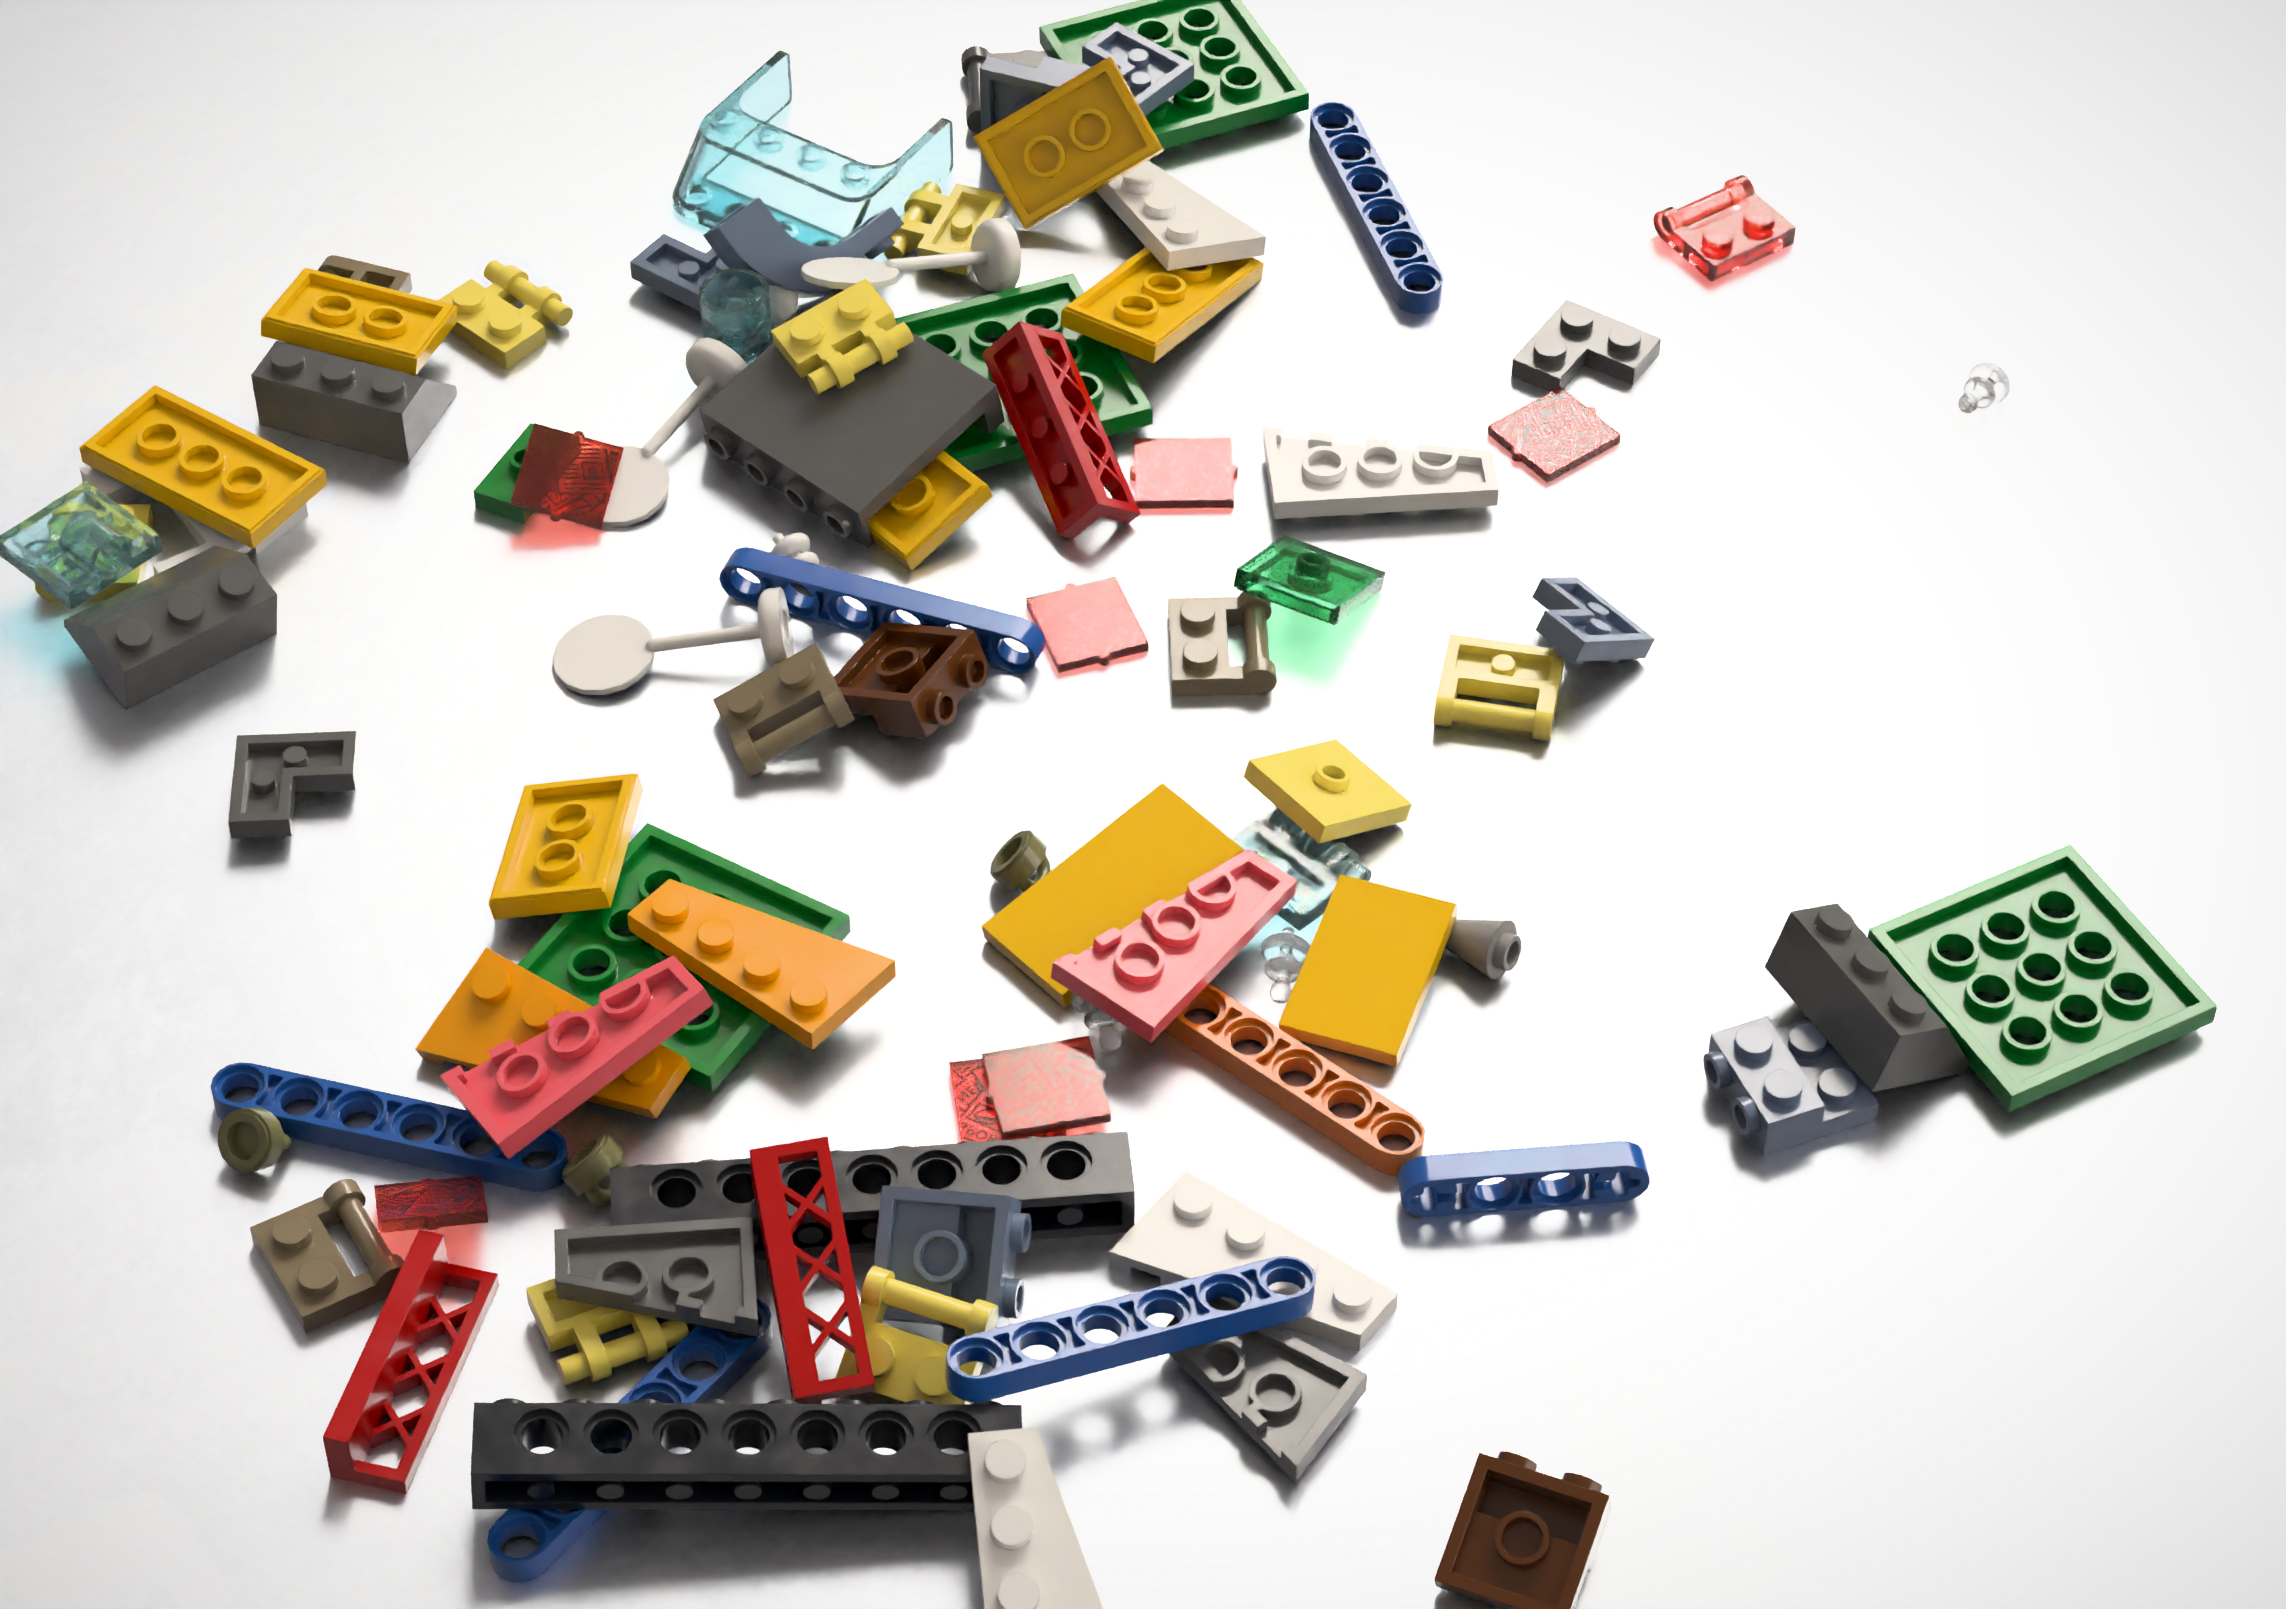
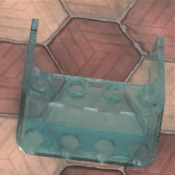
[672,50,954,247]

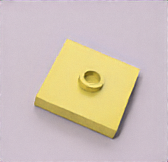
[1243,739,1412,844]

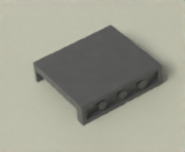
[699,289,1005,548]

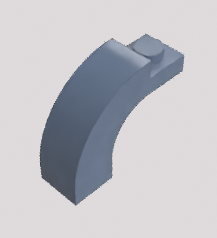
[703,197,904,298]

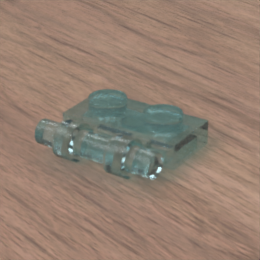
[1231,808,1372,931]

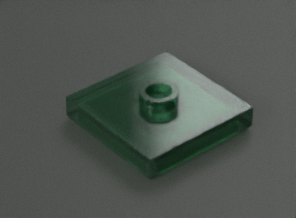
[1233,535,1386,626]

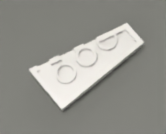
[1096,160,1266,271]
[1262,427,1499,519]
[1109,1170,1398,1351]
[967,1427,1104,1609]

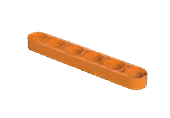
[1164,984,1425,1175]

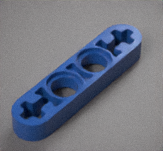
[1397,1141,1650,1217]

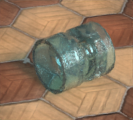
[699,268,773,365]

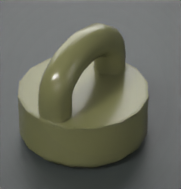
[990,830,1051,893]
[218,1107,291,1172]
[561,1134,628,1206]

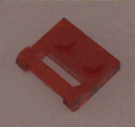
[1653,174,1796,282]

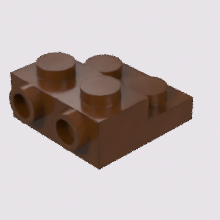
[834,622,989,739]
[1434,1451,1612,1609]

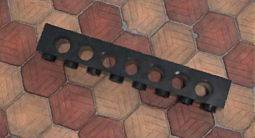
[610,1131,1135,1260]
[470,1398,1022,1510]

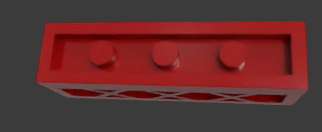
[982,321,1141,539]
[749,1136,875,1404]
[322,1229,500,1494]

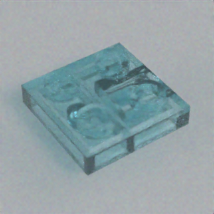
[0,481,162,610]

